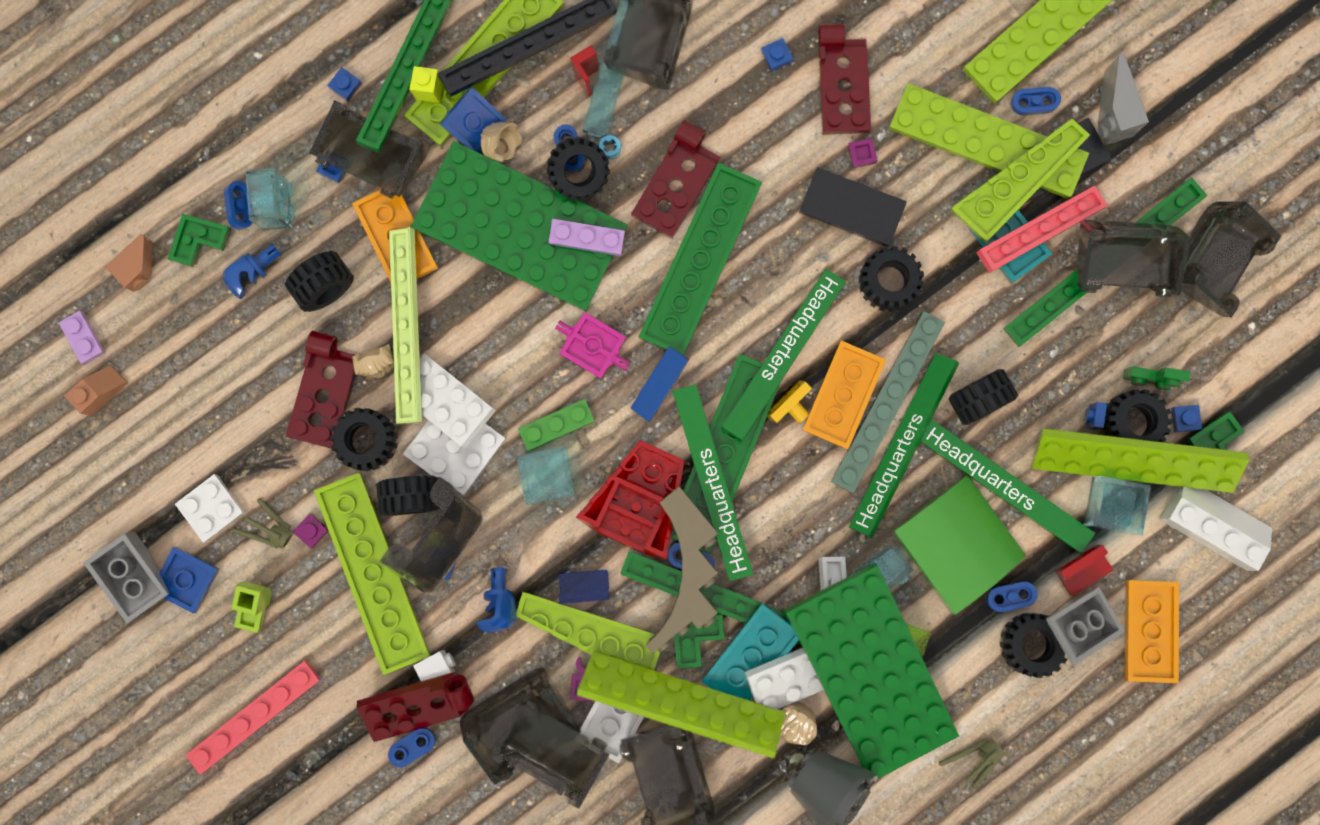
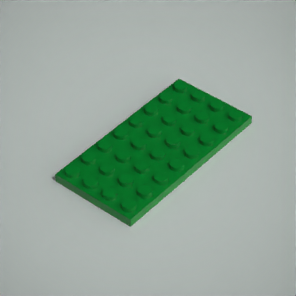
[411,141,628,312]
[784,563,959,779]

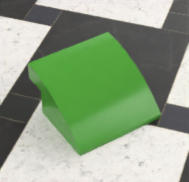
[892,475,1026,615]

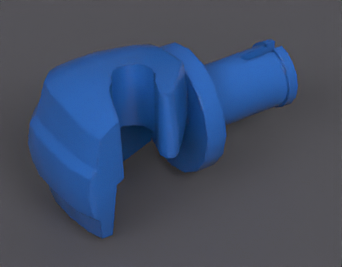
[223,243,282,299]
[477,567,516,633]

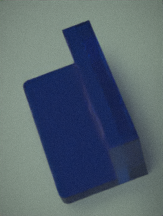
[559,570,610,604]

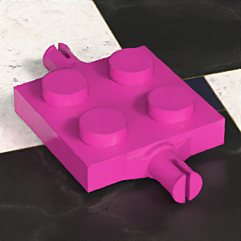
[555,312,631,379]

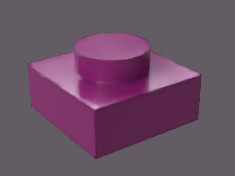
[848,138,877,169]
[293,514,329,549]

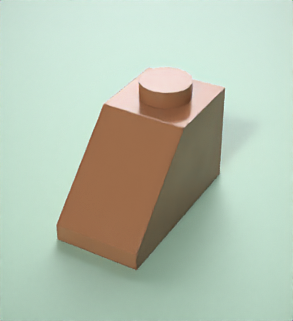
[105,234,153,292]
[64,365,128,416]

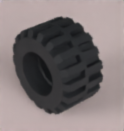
[547,137,610,201]
[859,246,924,312]
[285,251,354,312]
[948,369,1018,425]
[1102,389,1173,443]
[330,408,398,471]
[376,475,442,516]
[1000,613,1068,678]

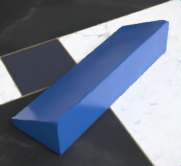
[630,346,690,422]

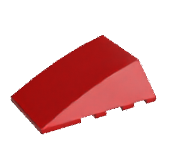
[576,440,685,559]

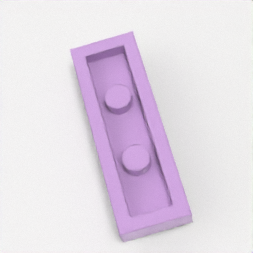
[549,219,625,256]

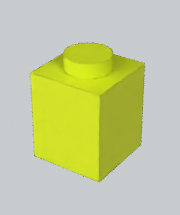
[410,66,443,103]

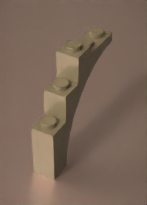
[646,486,718,654]

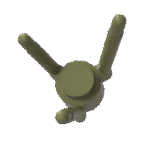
[232,498,293,549]
[939,739,1005,789]

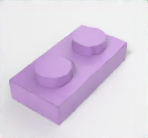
[59,311,106,365]

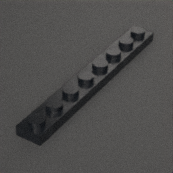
[438,0,617,97]

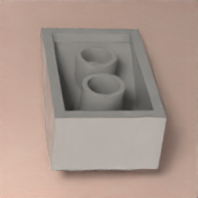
[1098,54,1149,145]
[83,531,170,623]
[1046,587,1125,666]

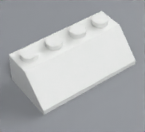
[1159,486,1272,571]

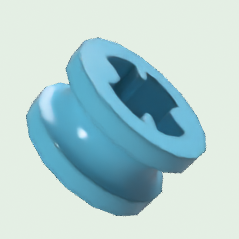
[599,135,621,159]

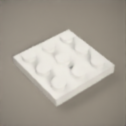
[403,420,506,498]

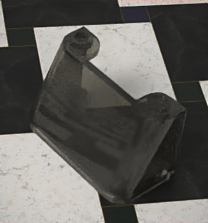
[604,0,692,90]
[309,100,430,199]
[1165,201,1281,318]
[1077,220,1191,298]
[380,477,483,593]
[460,668,581,785]
[489,699,610,809]
[619,724,715,825]

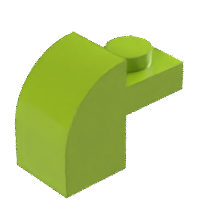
[231,581,271,633]

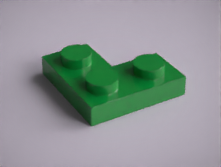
[168,214,231,267]
[1123,366,1190,390]
[1186,411,1244,450]
[674,614,724,669]

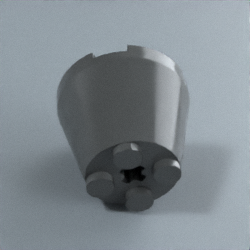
[787,750,877,825]

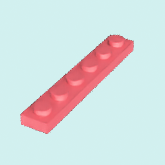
[976,185,1108,274]
[186,660,322,775]

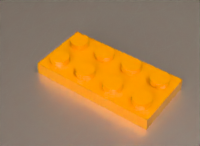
[352,182,438,282]
[802,341,886,450]
[1125,580,1179,683]

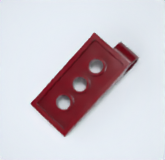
[818,23,871,135]
[631,119,721,239]
[285,330,355,449]
[356,672,474,742]

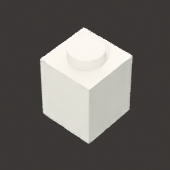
[413,650,456,681]

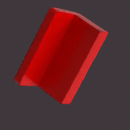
[571,46,599,97]
[1055,545,1113,596]

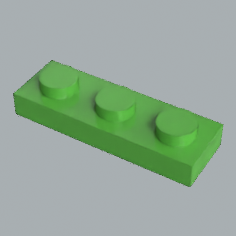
[518,399,595,451]

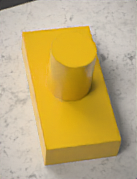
[767,380,812,423]

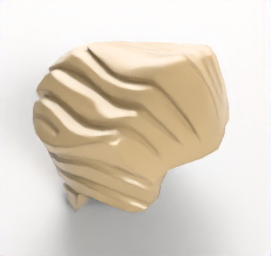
[481,122,522,162]
[352,344,394,378]
[780,702,817,746]

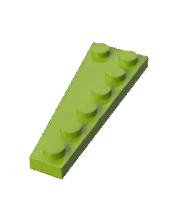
[950,119,1090,243]
[516,592,660,670]

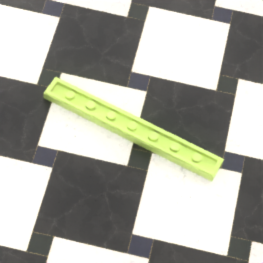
[389,227,422,424]

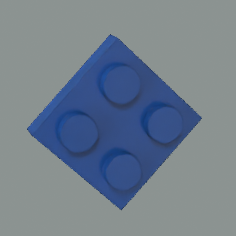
[439,87,507,153]
[160,547,219,613]

